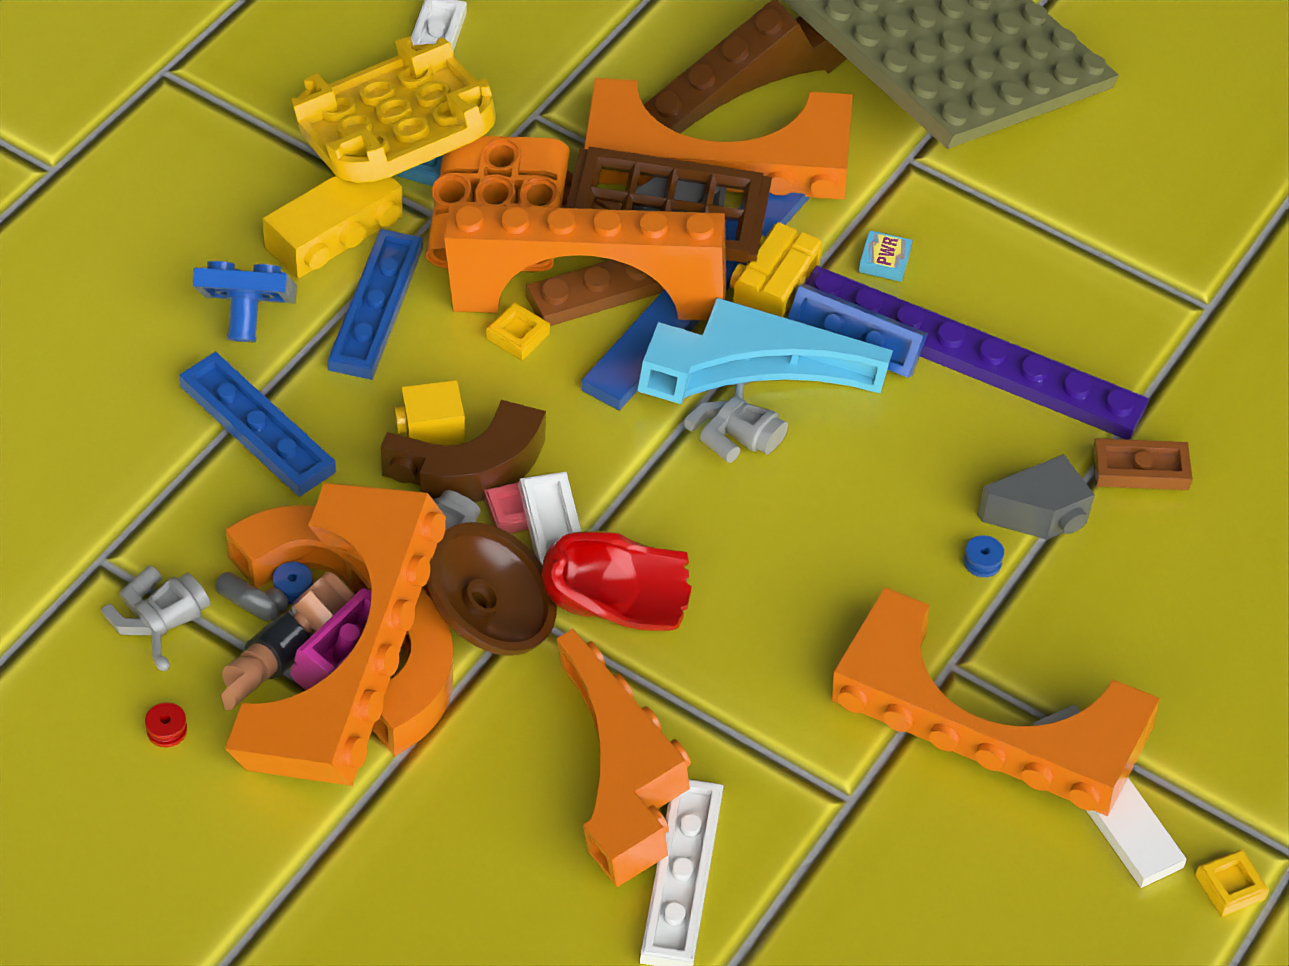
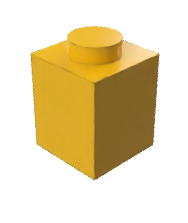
[394,380,465,446]

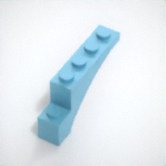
[637,298,893,404]

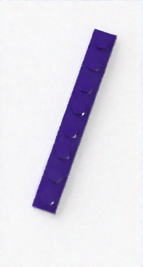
[805,265,1149,440]

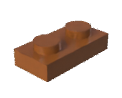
[1092,438,1193,490]

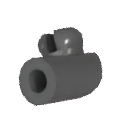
[216,572,289,621]

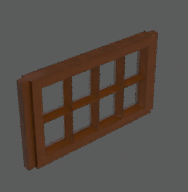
[566,146,772,263]

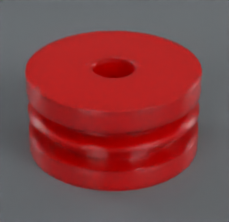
[145,702,187,748]

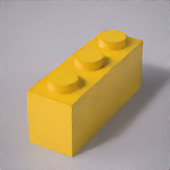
[262,175,403,279]

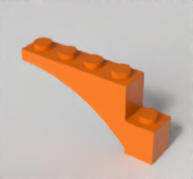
[556,629,691,887]

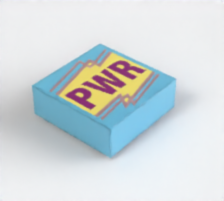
[859,231,913,282]

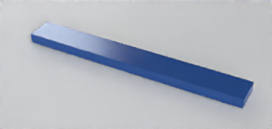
[582,192,810,411]

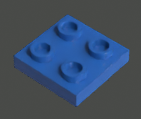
[193,261,297,342]

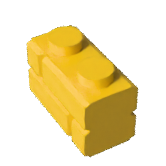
[730,222,823,318]

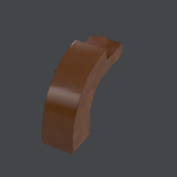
[381,400,546,502]

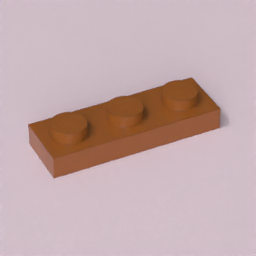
[526,260,664,326]

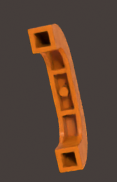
[226,505,453,757]

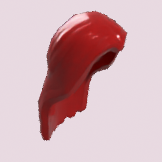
[541,531,692,631]

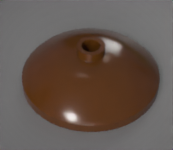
[427,522,557,656]

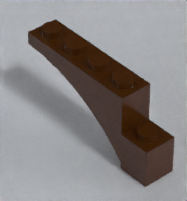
[644,0,847,133]

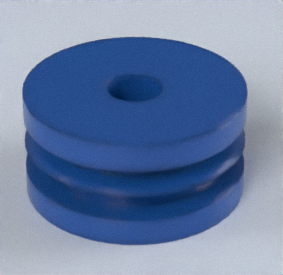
[964,535,1004,577]
[273,562,313,605]

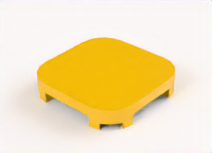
[291,36,497,183]

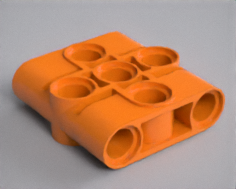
[426,136,570,272]

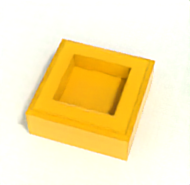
[486,302,550,361]
[1195,849,1269,917]

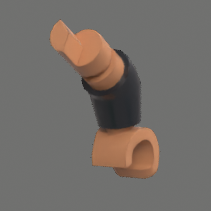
[221,571,355,710]

